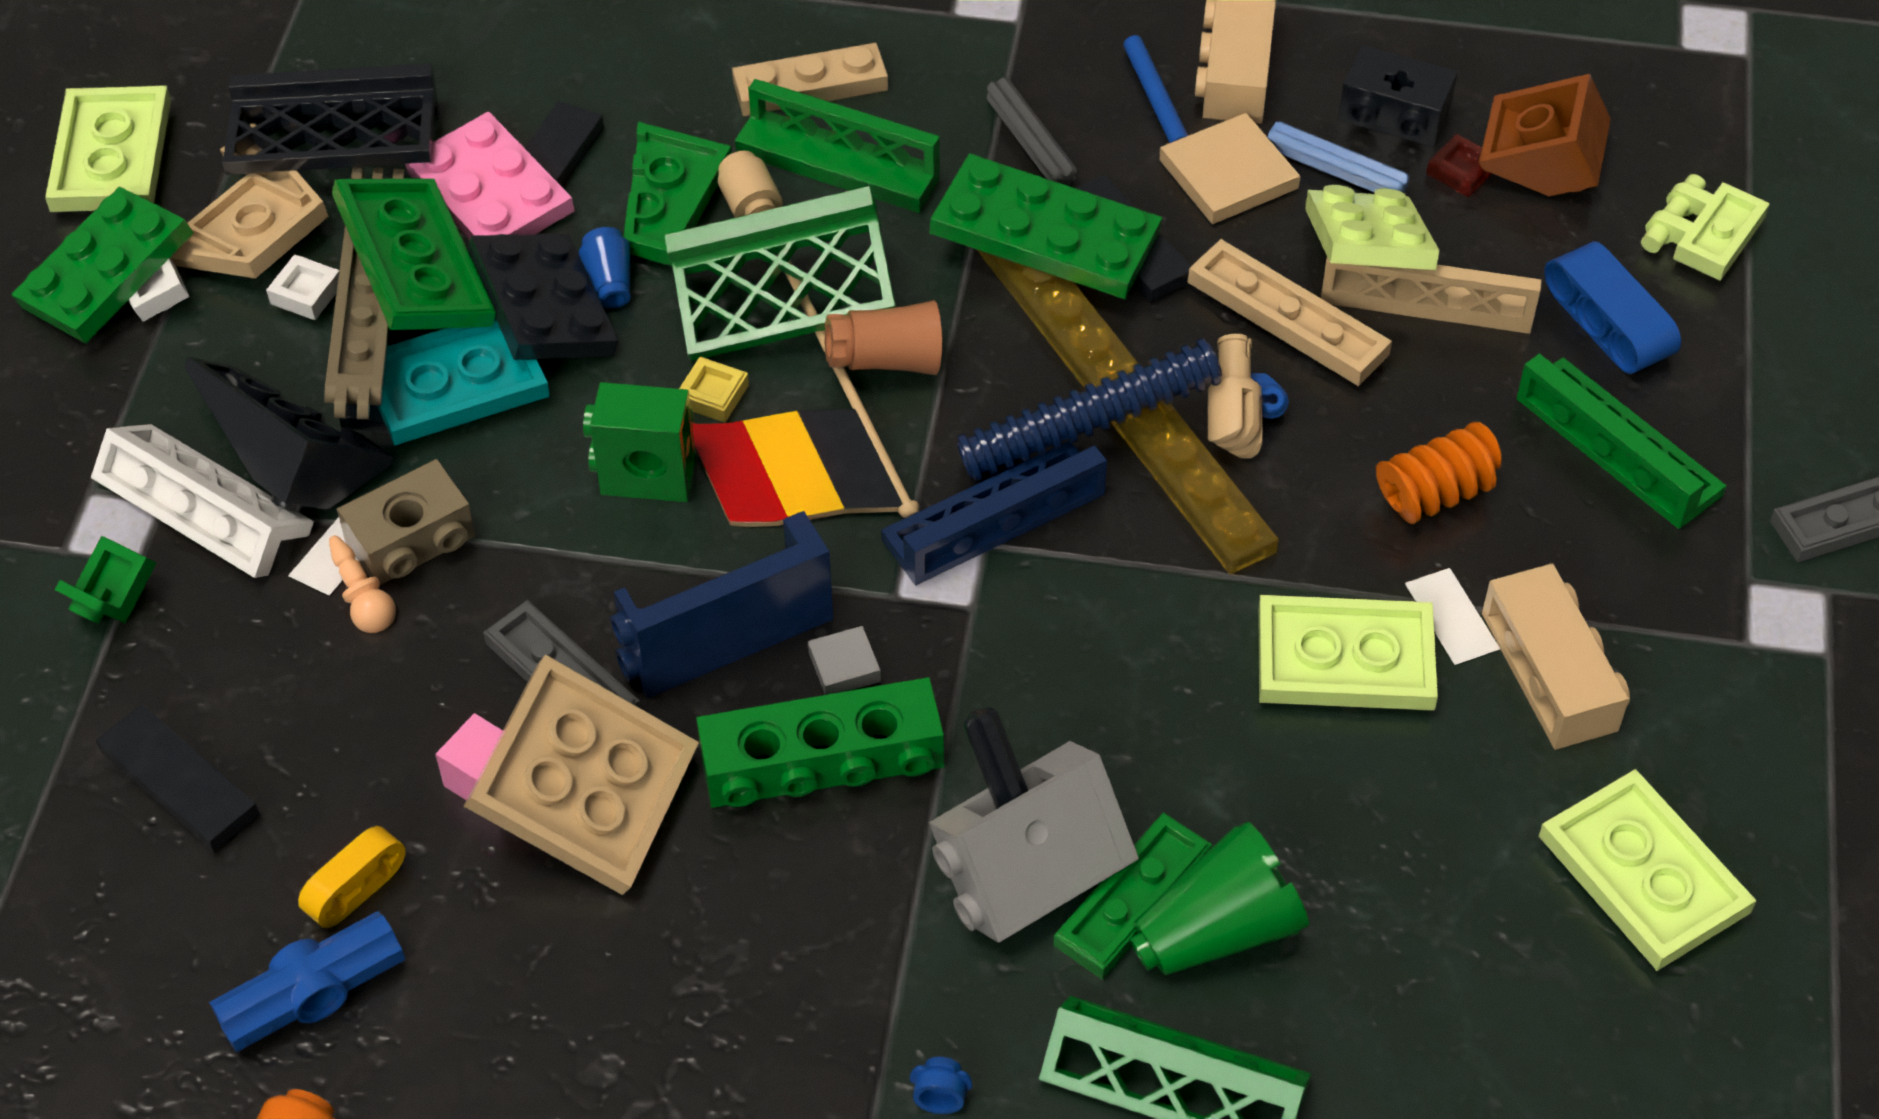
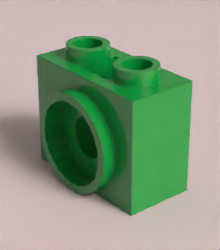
[583,382,696,503]

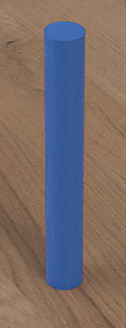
[1123,35,1188,143]

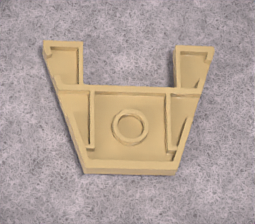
[170,123,329,278]

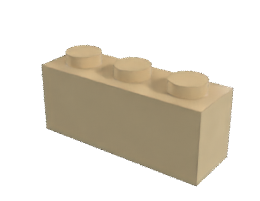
[1195,0,1276,124]
[1482,563,1630,750]

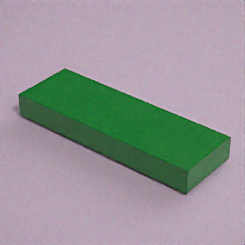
[1053,812,1212,980]

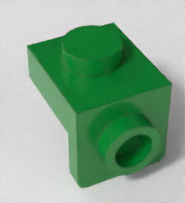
[54,535,157,624]

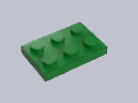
[11,186,194,343]

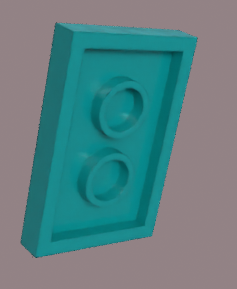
[377,318,549,446]

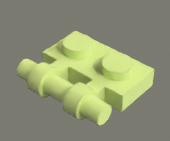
[1641,174,1770,281]

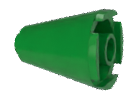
[1129,822,1310,976]

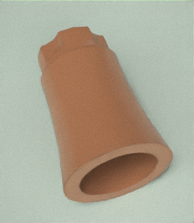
[824,300,942,375]

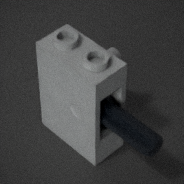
[929,707,1139,943]

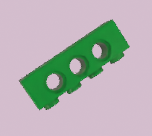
[696,677,944,808]

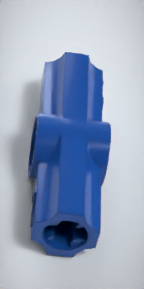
[209,911,406,1052]

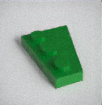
[623,122,732,266]

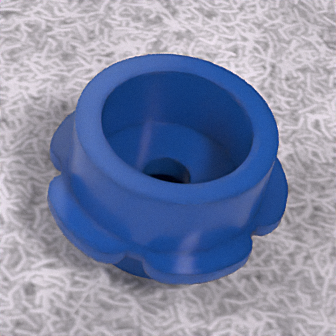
[909,1057,973,1114]

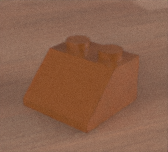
[1479,74,1611,196]

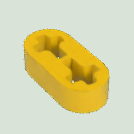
[298,826,406,928]

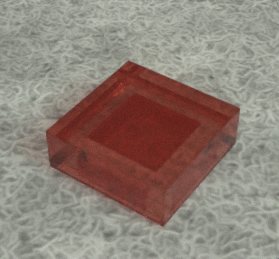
[1426,134,1492,197]

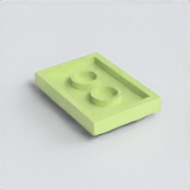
[45,86,171,212]
[1305,185,1439,270]
[1258,595,1438,710]
[1539,769,1756,971]

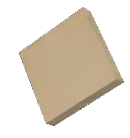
[1159,113,1300,224]

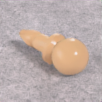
[329,535,396,633]

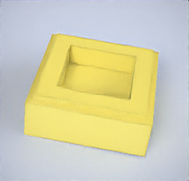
[679,357,749,423]

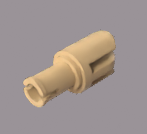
[1208,334,1262,458]

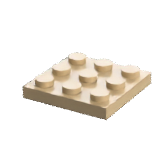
[464,654,699,895]

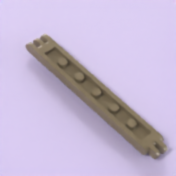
[324,167,405,419]

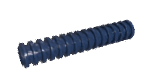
[956,338,1222,482]

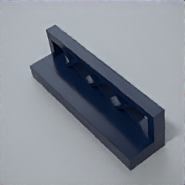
[881,441,1107,586]

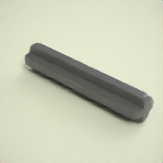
[987,77,1077,186]

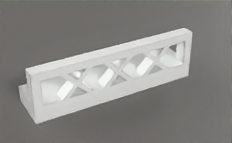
[91,424,314,578]

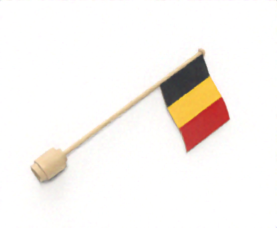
[693,151,919,527]

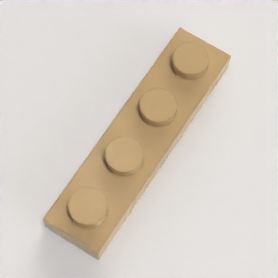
[1188,239,1392,386]

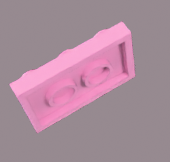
[405,111,575,240]

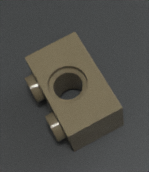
[337,459,475,585]

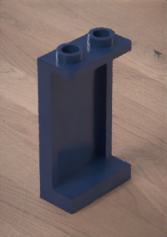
[609,511,833,699]

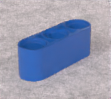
[1544,241,1681,374]

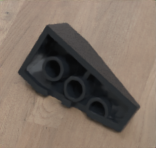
[184,357,394,512]

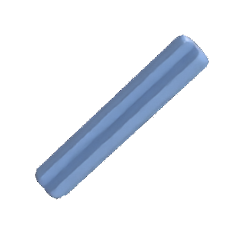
[1267,122,1409,193]

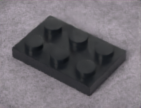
[467,233,619,360]

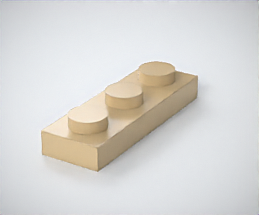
[732,43,888,116]

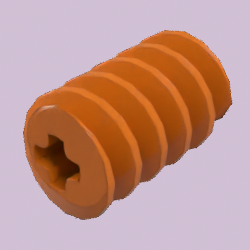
[1375,422,1502,524]

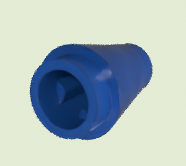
[579,227,631,308]

